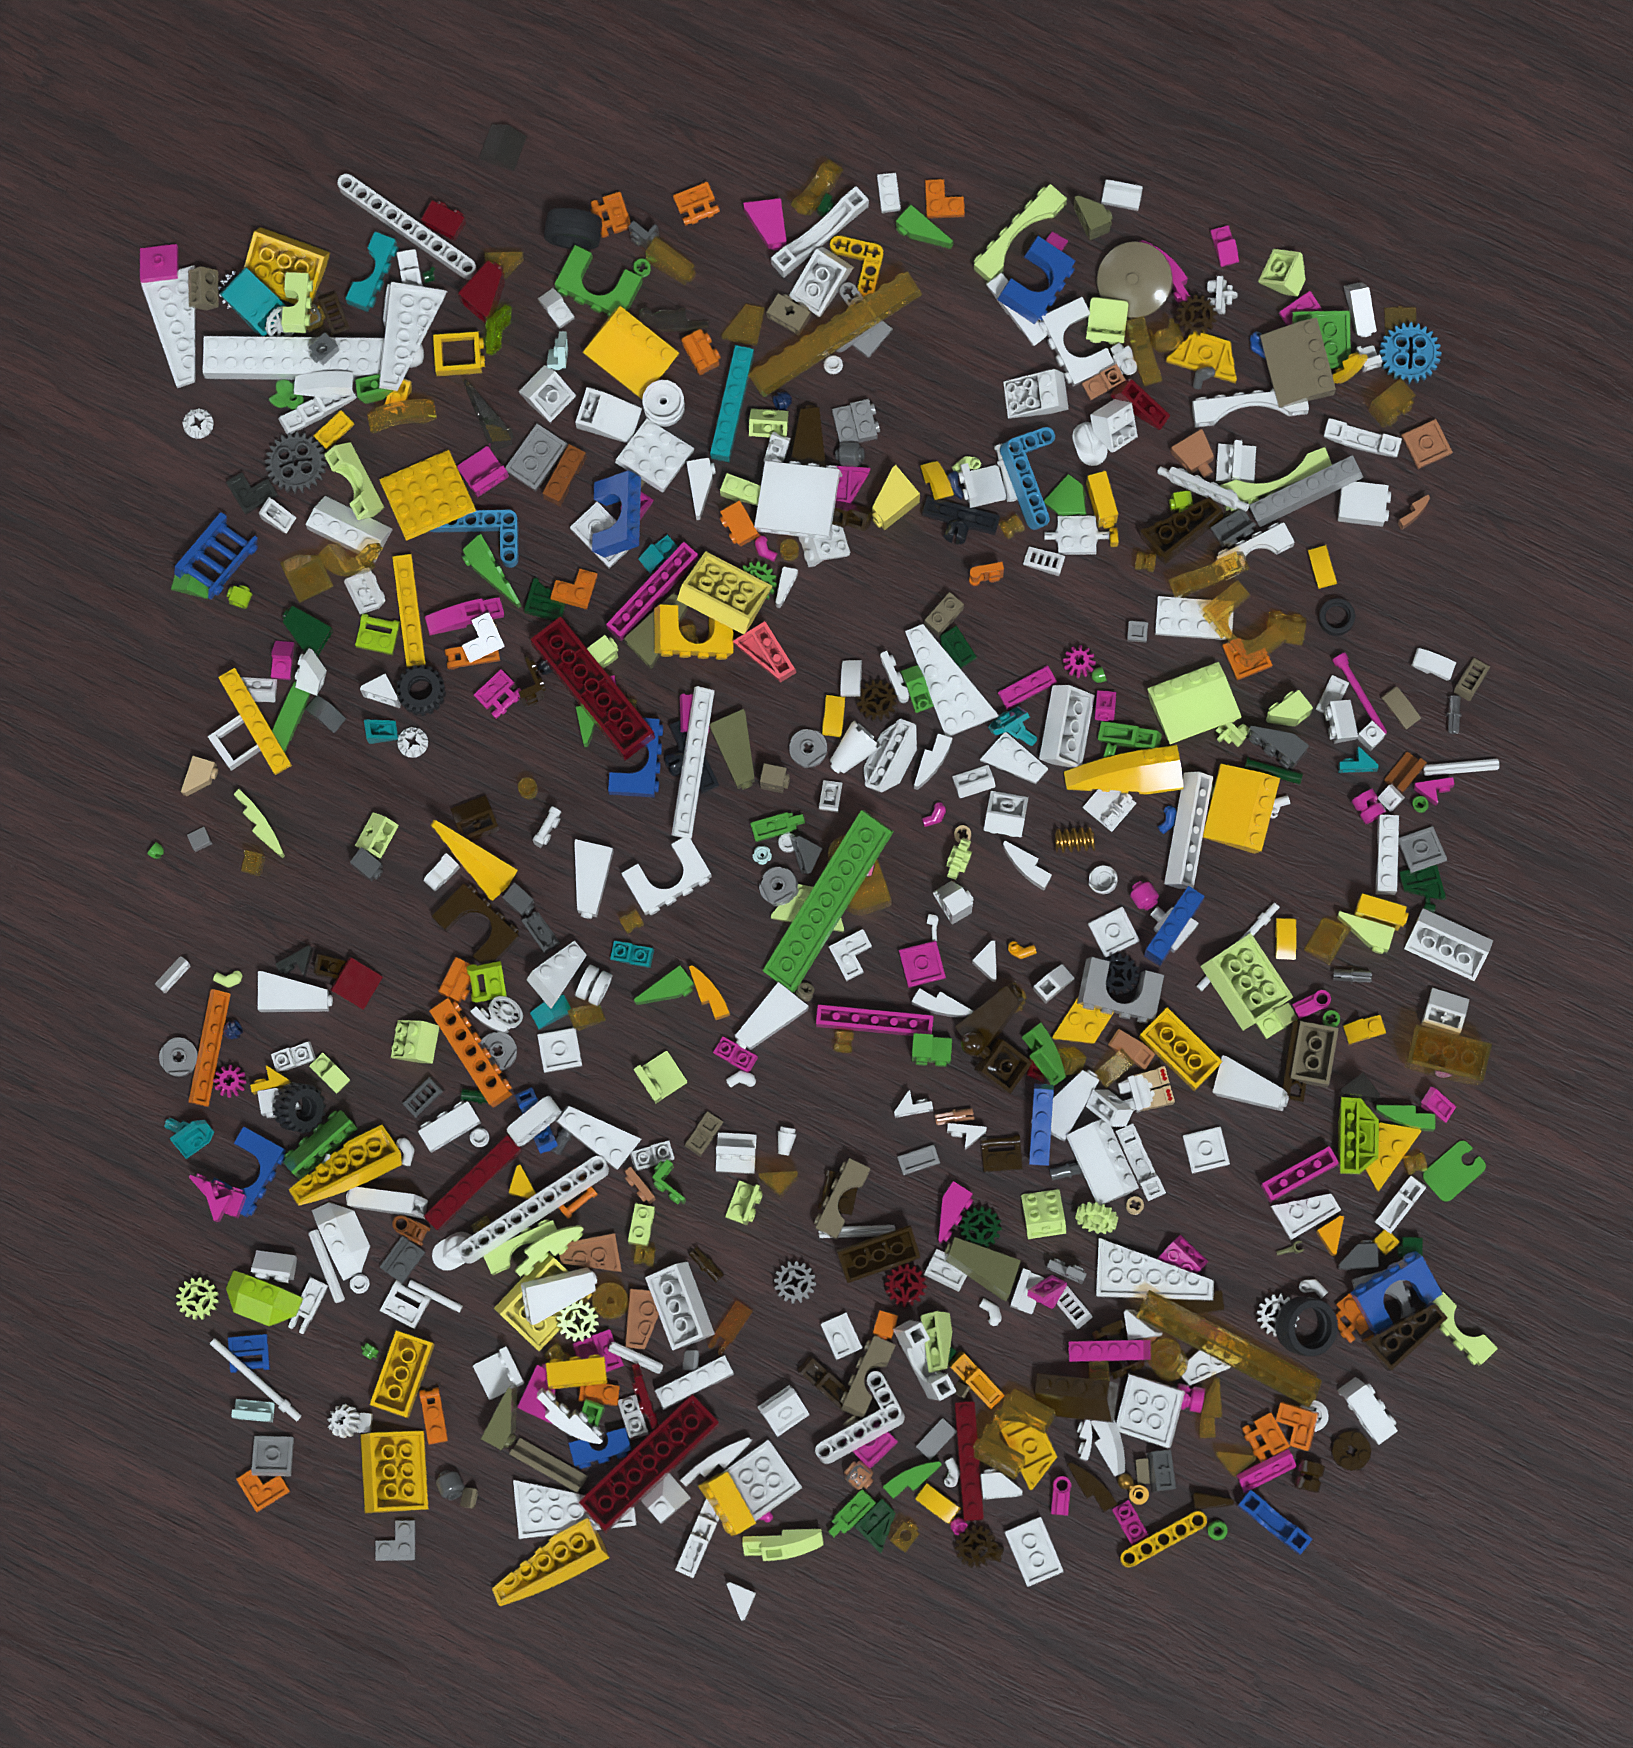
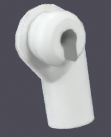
[1270,795,1290,818]
[726,1071,756,1087]
[1299,1279,1328,1299]
[979,1299,1002,1326]

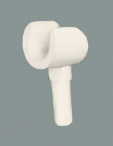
[927,914,938,941]

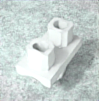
[1207,276,1238,314]
[1111,343,1137,375]
[764,432,791,463]

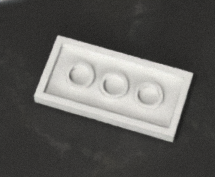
[1155,596,1234,640]

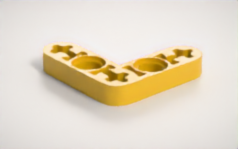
[830,236,883,298]

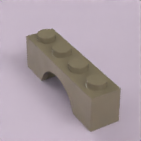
[814,1158,871,1240]
[841,1336,896,1419]

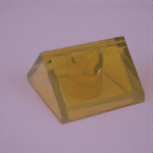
[1304,917,1351,965]
[759,1171,799,1199]

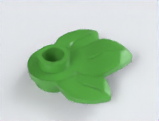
[269,380,304,410]

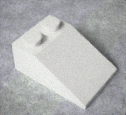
[789,247,854,317]

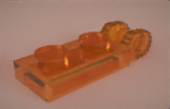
[708,1300,753,1356]

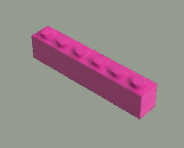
[606,542,698,641]
[816,1005,933,1036]

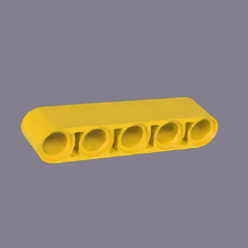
[1120,1511,1207,1568]

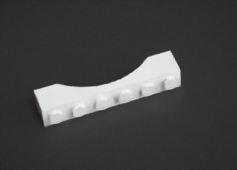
[771,186,869,278]
[1192,389,1309,428]

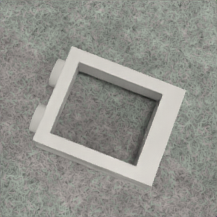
[208,715,261,771]

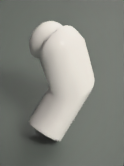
[396,1138,414,1166]
[944,1458,960,1487]

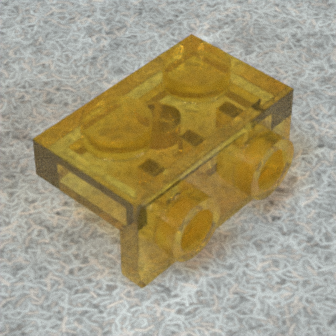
[1265,611,1307,646]

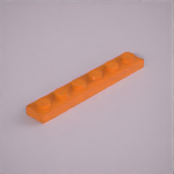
[189,989,231,1107]

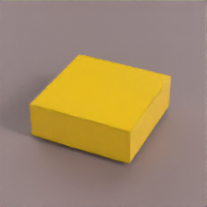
[1372,1230,1400,1255]

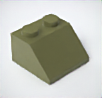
[1074,196,1113,241]

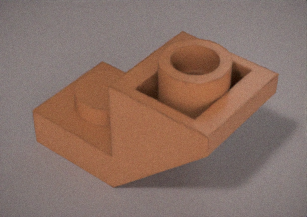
[1081,364,1125,401]
[1108,1029,1155,1070]

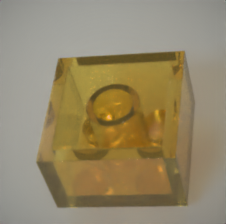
[1369,379,1416,428]

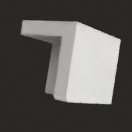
[1355,345,1382,372]

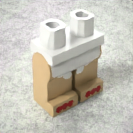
[1118,1066,1175,1113]

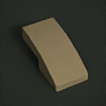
[1381,686,1421,729]
[685,1111,723,1157]

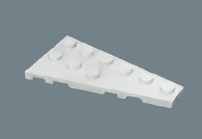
[141,265,195,388]
[379,282,447,391]
[905,624,999,737]
[1096,1238,1214,1301]
[513,1480,636,1539]

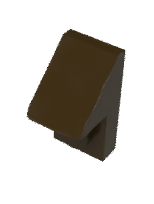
[314,954,347,979]

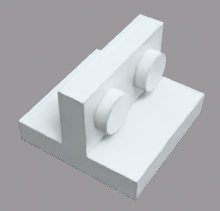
[1216,440,1256,483]
[716,1133,757,1174]
[758,1385,810,1437]

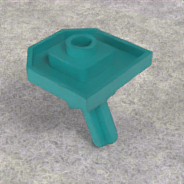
[988,706,1037,746]
[165,1118,214,1159]

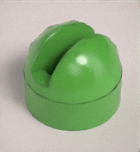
[1092,666,1106,683]
[1413,796,1429,813]
[147,842,164,859]

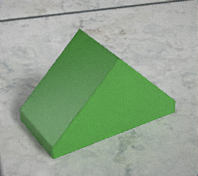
[171,574,212,599]

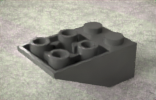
[1247,726,1309,770]

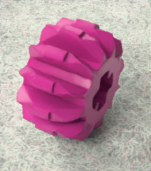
[1063,645,1096,678]
[213,1065,247,1098]

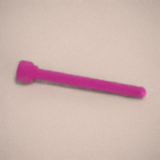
[1332,653,1387,734]

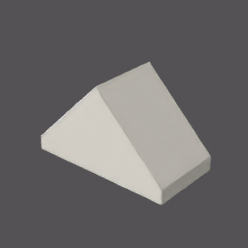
[259,498,296,533]
[972,941,996,982]
[1124,1310,1163,1340]
[727,1582,756,1621]

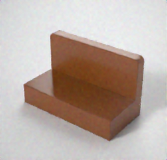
[1384,752,1427,794]

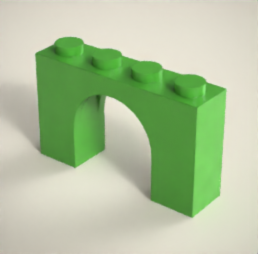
[555,245,643,317]

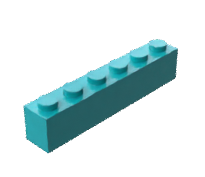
[710,345,754,462]

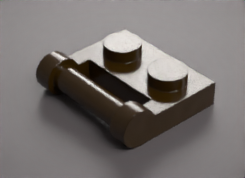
[981,1135,1023,1173]
[818,1170,858,1216]

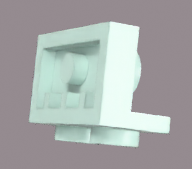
[547,331,568,370]
[231,1399,275,1422]

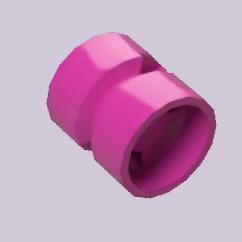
[1351,789,1387,825]
[1177,1383,1205,1413]

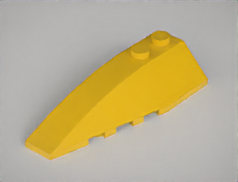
[1064,745,1183,795]
[289,1125,402,1206]
[492,1518,610,1606]

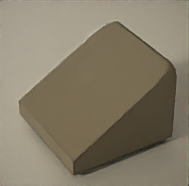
[460,1487,478,1509]

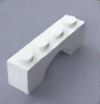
[1216,523,1295,581]
[1375,815,1399,895]
[655,1356,734,1410]

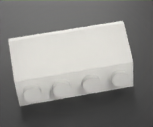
[306,496,392,562]
[1039,685,1095,768]
[1404,909,1493,981]
[1066,1119,1139,1205]
[645,1262,715,1350]

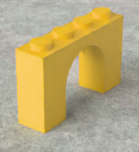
[654,604,733,660]

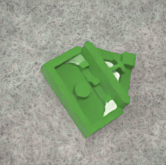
[1044,474,1086,516]

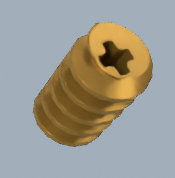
[1055,827,1095,853]

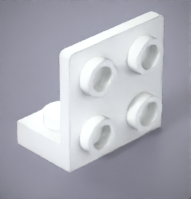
[473,1347,524,1400]

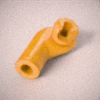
[1008,941,1037,959]

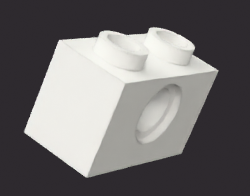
[1086,1090,1133,1126]

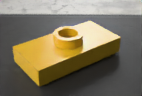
[313,410,354,450]

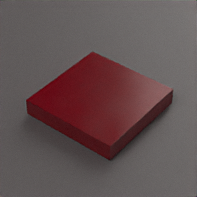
[330,957,383,1010]

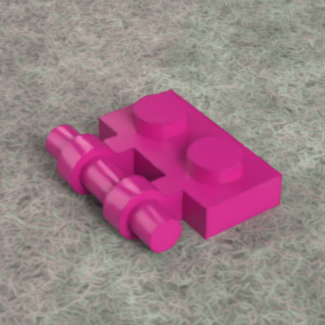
[474,669,521,719]

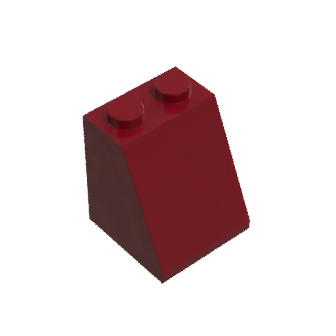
[458,260,505,327]

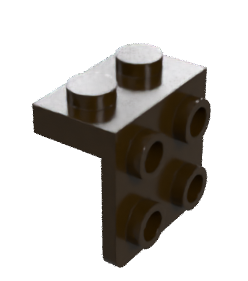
[518,656,546,707]

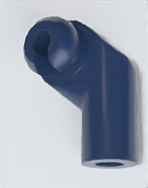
[947,471,964,500]

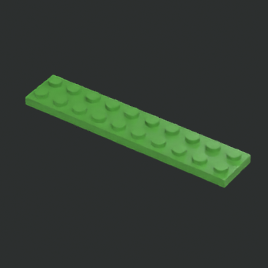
[763,810,894,992]

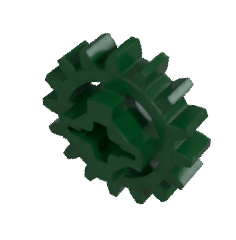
[960,1206,1002,1248]

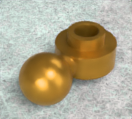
[1118,1474,1149,1505]

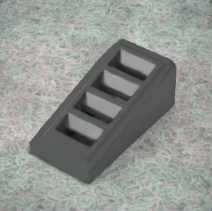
[403,1076,445,1118]

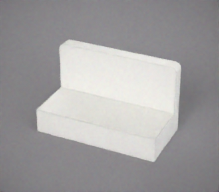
[1101,180,1143,211]
[1010,1268,1044,1314]

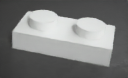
[877,173,900,213]

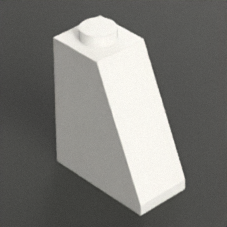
[1344,282,1376,337]

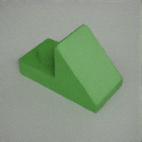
[582,1399,605,1426]

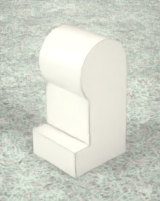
[424,853,460,891]

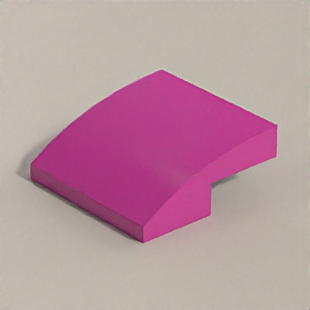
[572,1329,624,1373]

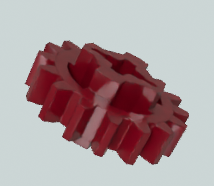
[885,1264,927,1307]

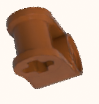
[392,1215,431,1246]

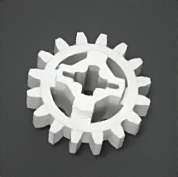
[1257,1294,1299,1337]

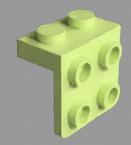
[1086,297,1128,345]

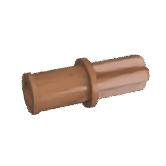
[935,1108,974,1125]

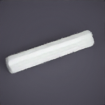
[608,1342,663,1374]

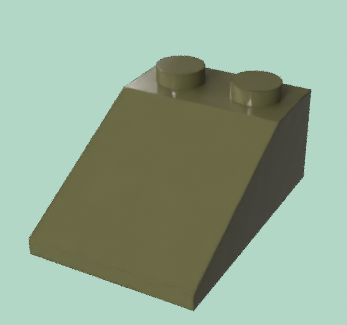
[481,1385,517,1450]

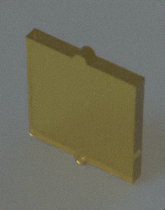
[1384,306,1417,342]

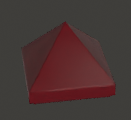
[1027,1058,1045,1082]

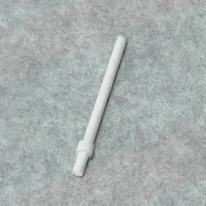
[1196,903,1280,991]
[210,1338,302,1422]

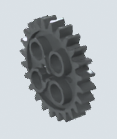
[265,432,327,494]

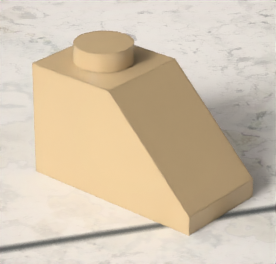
[181,756,218,796]

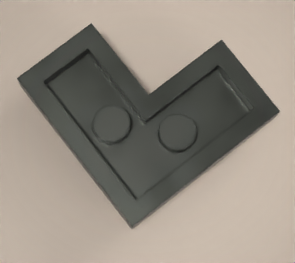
[226,473,278,515]

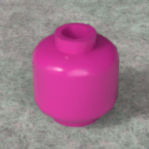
[1130,881,1159,910]

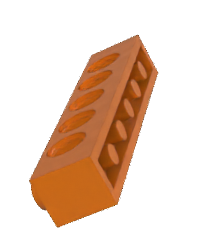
[429,998,513,1108]

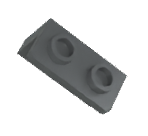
[629,221,660,251]
[1210,509,1256,548]

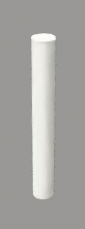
[408,1280,463,1313]

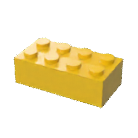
[370,1331,435,1419]

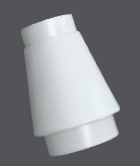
[778,1126,797,1156]

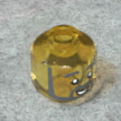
[306,303,326,331]

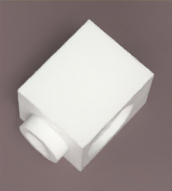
[1357,721,1386,751]

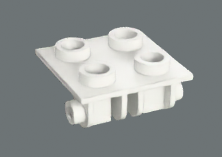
[1083,789,1137,832]

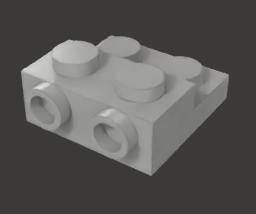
[832,399,880,445]

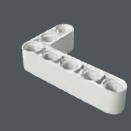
[815,1371,905,1464]

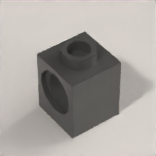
[308,333,340,365]

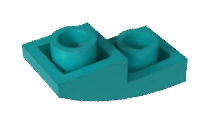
[610,941,654,968]

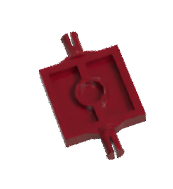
[632,1363,659,1429]

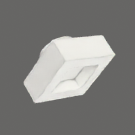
[1378,784,1405,812]

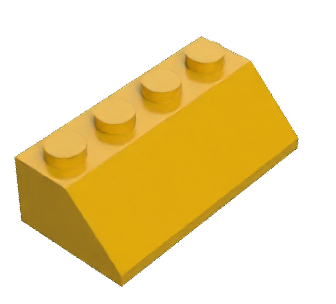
[1139,1008,1223,1091]

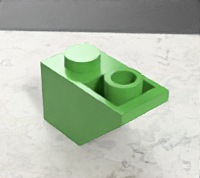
[901,665,934,713]

